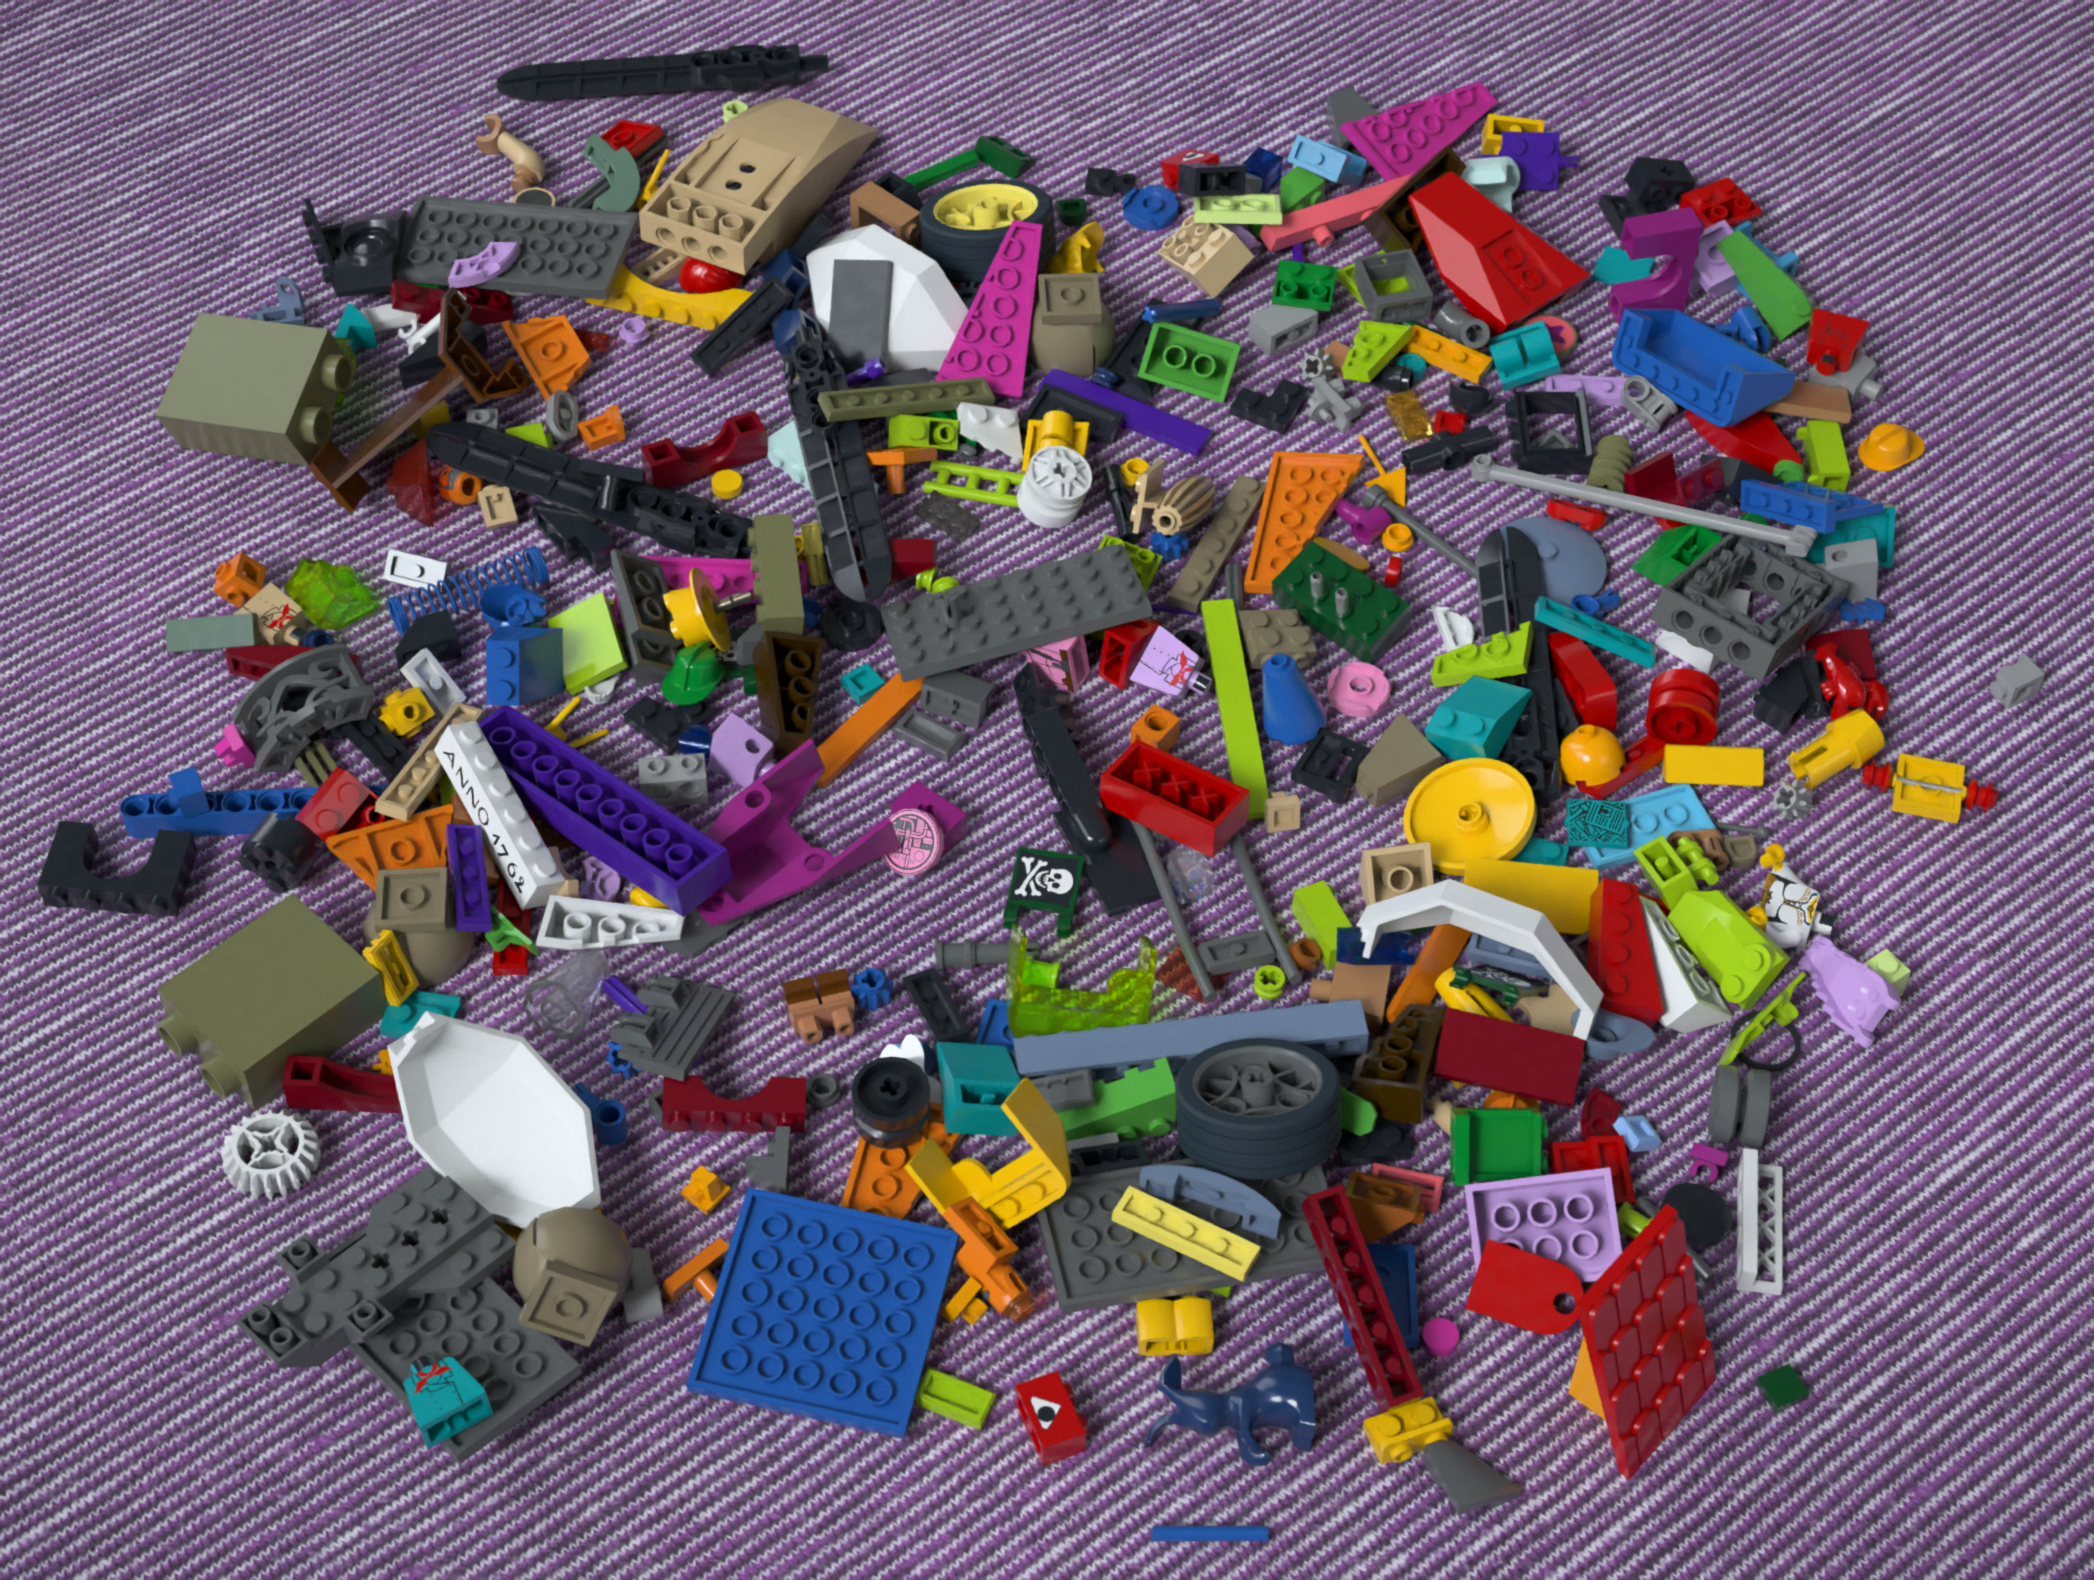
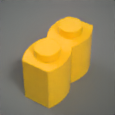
[1135,1295,1214,1356]

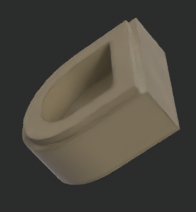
[1721,835,1758,870]

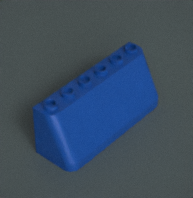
[1612,308,1797,427]

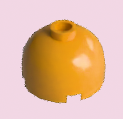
[1559,725,1626,786]

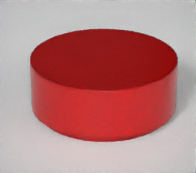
[1384,556,1404,588]

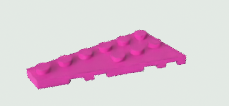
[612,555,809,631]

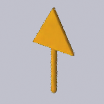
[1358,434,1405,509]

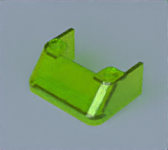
[1006,924,1158,1038]

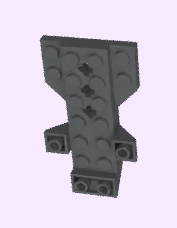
[235,1165,516,1368]

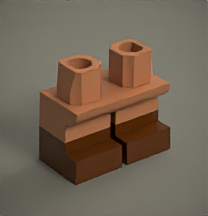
[782,968,855,1044]

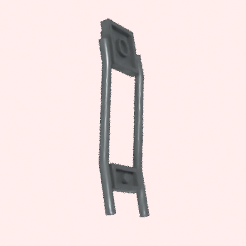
[1130,820,1302,1003]

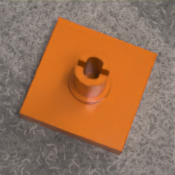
[865,447,937,494]

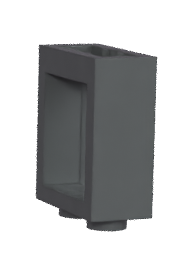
[1353,249,1433,324]

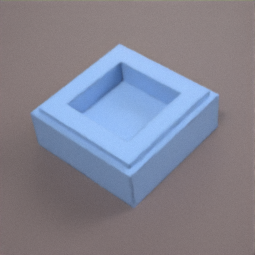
[1613,1115,1662,1152]

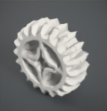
[221,1107,321,1200]

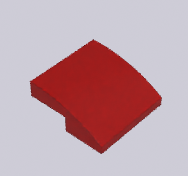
[1547,1135,1636,1209]

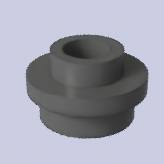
[806,1074,841,1108]

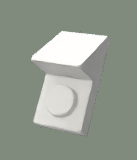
[400,648,467,719]

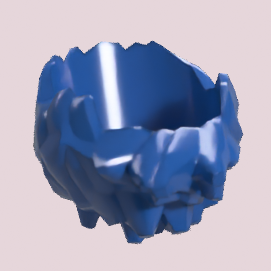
[479,581,547,630]

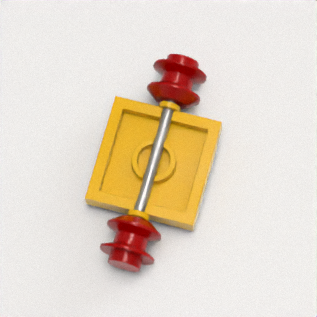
[1861,753,1997,823]

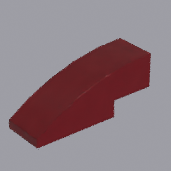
[854,538,937,585]

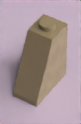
[1356,713,1442,809]

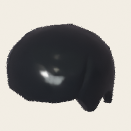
[1449,381,1494,417]

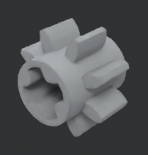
[1299,348,1338,385]
[1772,779,1814,821]

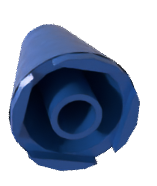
[1263,654,1327,746]

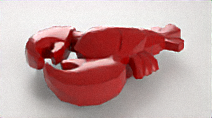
[1814,642,1889,722]

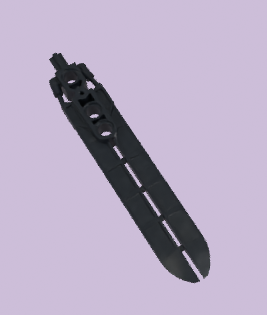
[496,44,829,100]
[782,324,893,604]
[425,421,753,559]
[1475,526,1562,833]

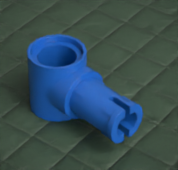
[1569,589,1621,620]
[571,1083,628,1146]

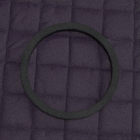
[1730,1011,1801,1072]

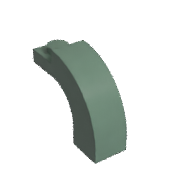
[583,133,640,213]

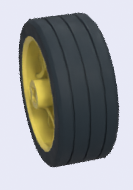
[919,179,1056,283]

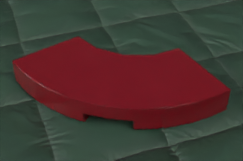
[1580,1086,1630,1157]

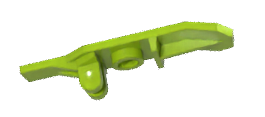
[1719,972,1806,1065]

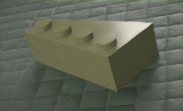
[747,514,804,636]

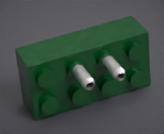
[1271,540,1411,665]

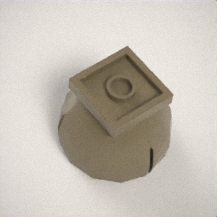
[1027,273,1117,377]
[363,867,475,988]
[513,1206,633,1347]

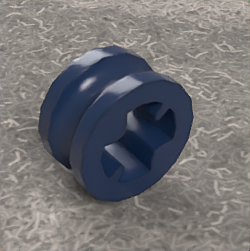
[1089,367,1120,391]

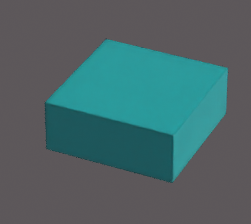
[841,663,885,705]

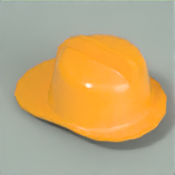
[1858,423,1925,472]

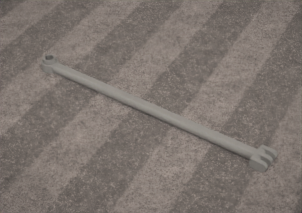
[1471,454,1818,557]

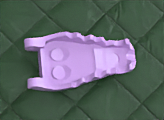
[1798,935,1902,1048]

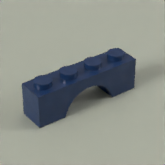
[761,248,823,356]

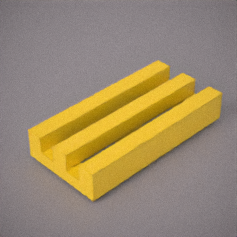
[362,930,420,1006]

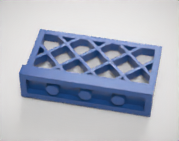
[1740,478,1883,534]

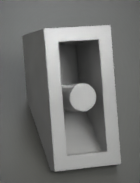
[1248,304,1318,358]

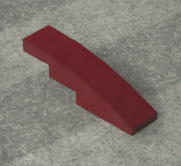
[224,645,364,681]

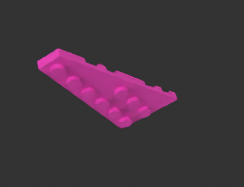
[1339,81,1498,182]
[934,220,1042,400]

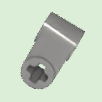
[1620,375,1678,433]

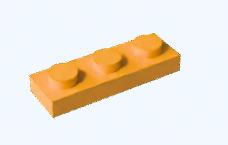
[1401,324,1493,384]

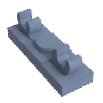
[1466,932,1575,984]

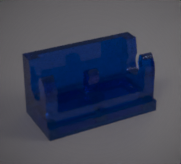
[1336,927,1415,965]

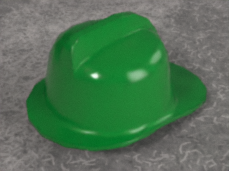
[661,640,725,705]

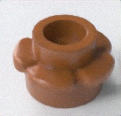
[1288,938,1321,970]

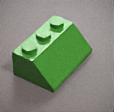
[1137,322,1241,403]

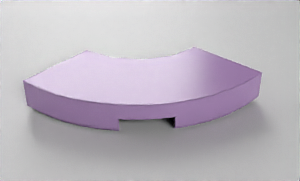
[448,242,521,288]
[579,856,621,903]

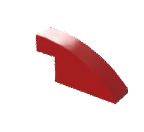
[1685,409,1803,475]

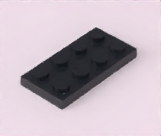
[1327,1035,1412,1168]

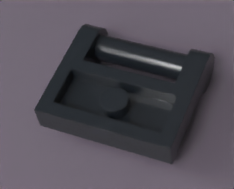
[1291,727,1370,804]

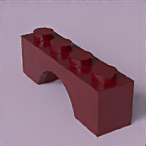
[640,410,768,489]
[662,1075,806,1134]

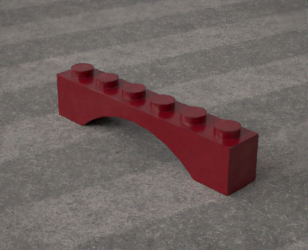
[282,1055,402,1114]

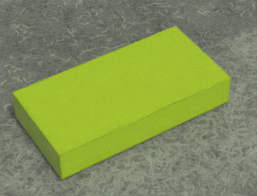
[915,1367,996,1431]

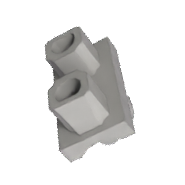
[1308,376,1362,433]

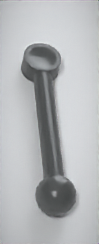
[1710,817,1769,839]

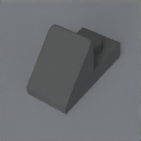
[745,1126,792,1195]

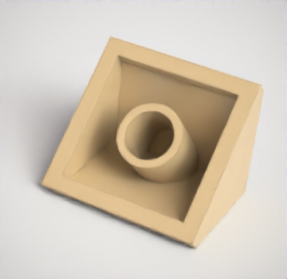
[1359,841,1434,907]

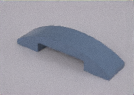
[1139,1165,1281,1240]

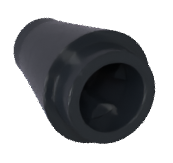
[1368,365,1414,395]

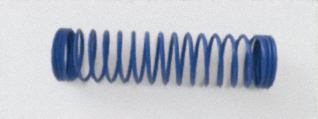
[387,545,550,636]

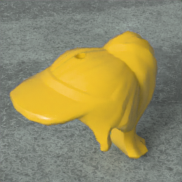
[1045,221,1104,289]

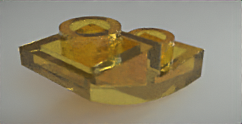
[1383,390,1434,443]

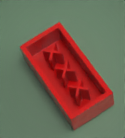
[1100,739,1250,858]

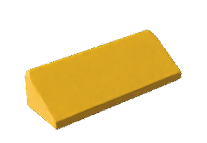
[1662,744,1764,786]

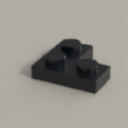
[1230,378,1310,434]
[623,695,716,756]

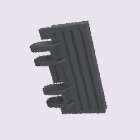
[609,973,735,1082]

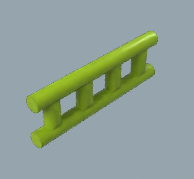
[923,460,1025,508]

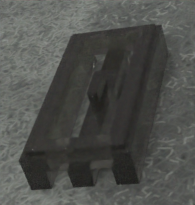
[914,490,980,544]

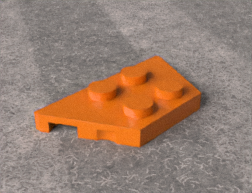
[501,315,592,403]
[326,804,454,893]

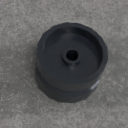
[851,1056,931,1150]

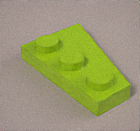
[1342,320,1413,383]
[1431,621,1534,688]

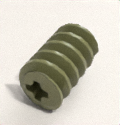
[1586,435,1634,493]

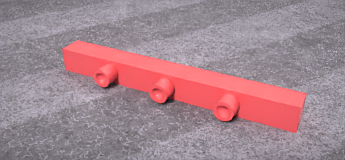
[1259,173,1413,253]

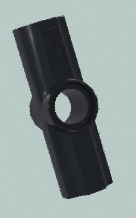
[1400,425,1494,476]

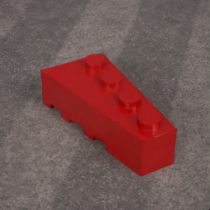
[1586,878,1664,1028]

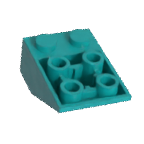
[936,1042,1021,1137]

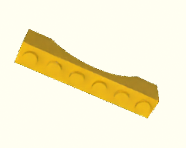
[585,264,754,331]

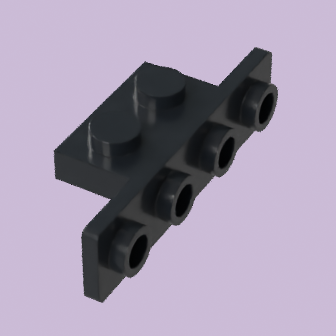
[301,198,345,293]
[1013,662,1081,779]

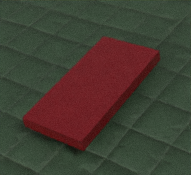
[1433,1007,1585,1108]

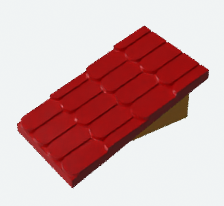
[1568,1204,1716,1480]

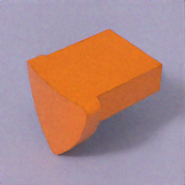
[577,404,626,452]

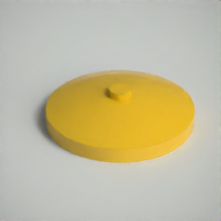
[1403,758,1537,876]

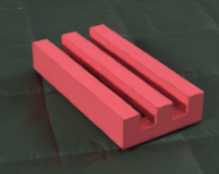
[1371,1163,1444,1213]

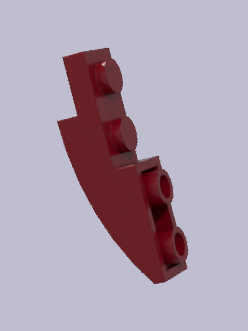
[390,280,513,325]

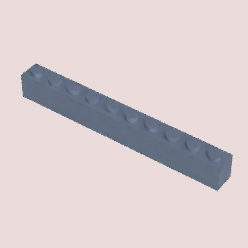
[1013,999,1369,1083]

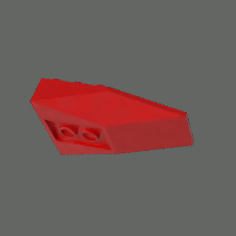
[1408,171,1591,338]

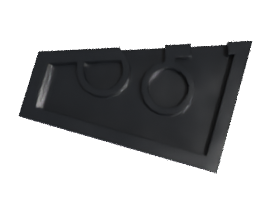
[1019,383,1125,444]

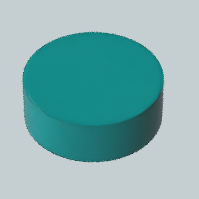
[1396,353,1426,381]

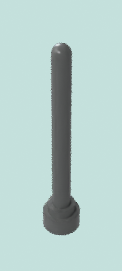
[1362,484,1476,579]

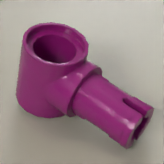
[1332,497,1392,545]

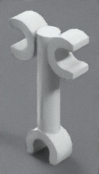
[398,291,471,355]

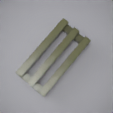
[293,739,337,788]

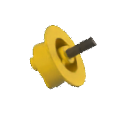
[663,567,755,653]

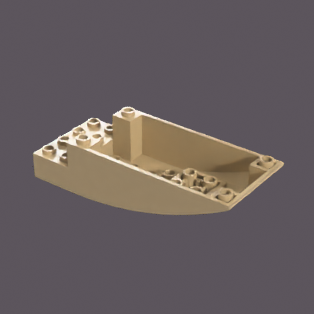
[639,97,879,275]

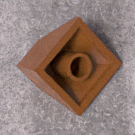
[1345,1170,1422,1244]

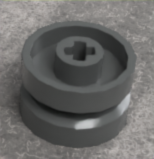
[1707,1064,1771,1149]

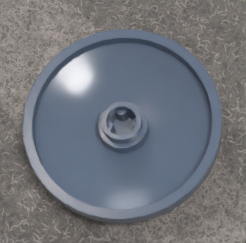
[1500,517,1607,610]

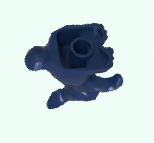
[1143,1342,1315,1466]

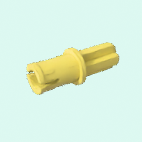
[800,522,828,586]

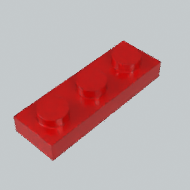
[1576,734,1670,800]

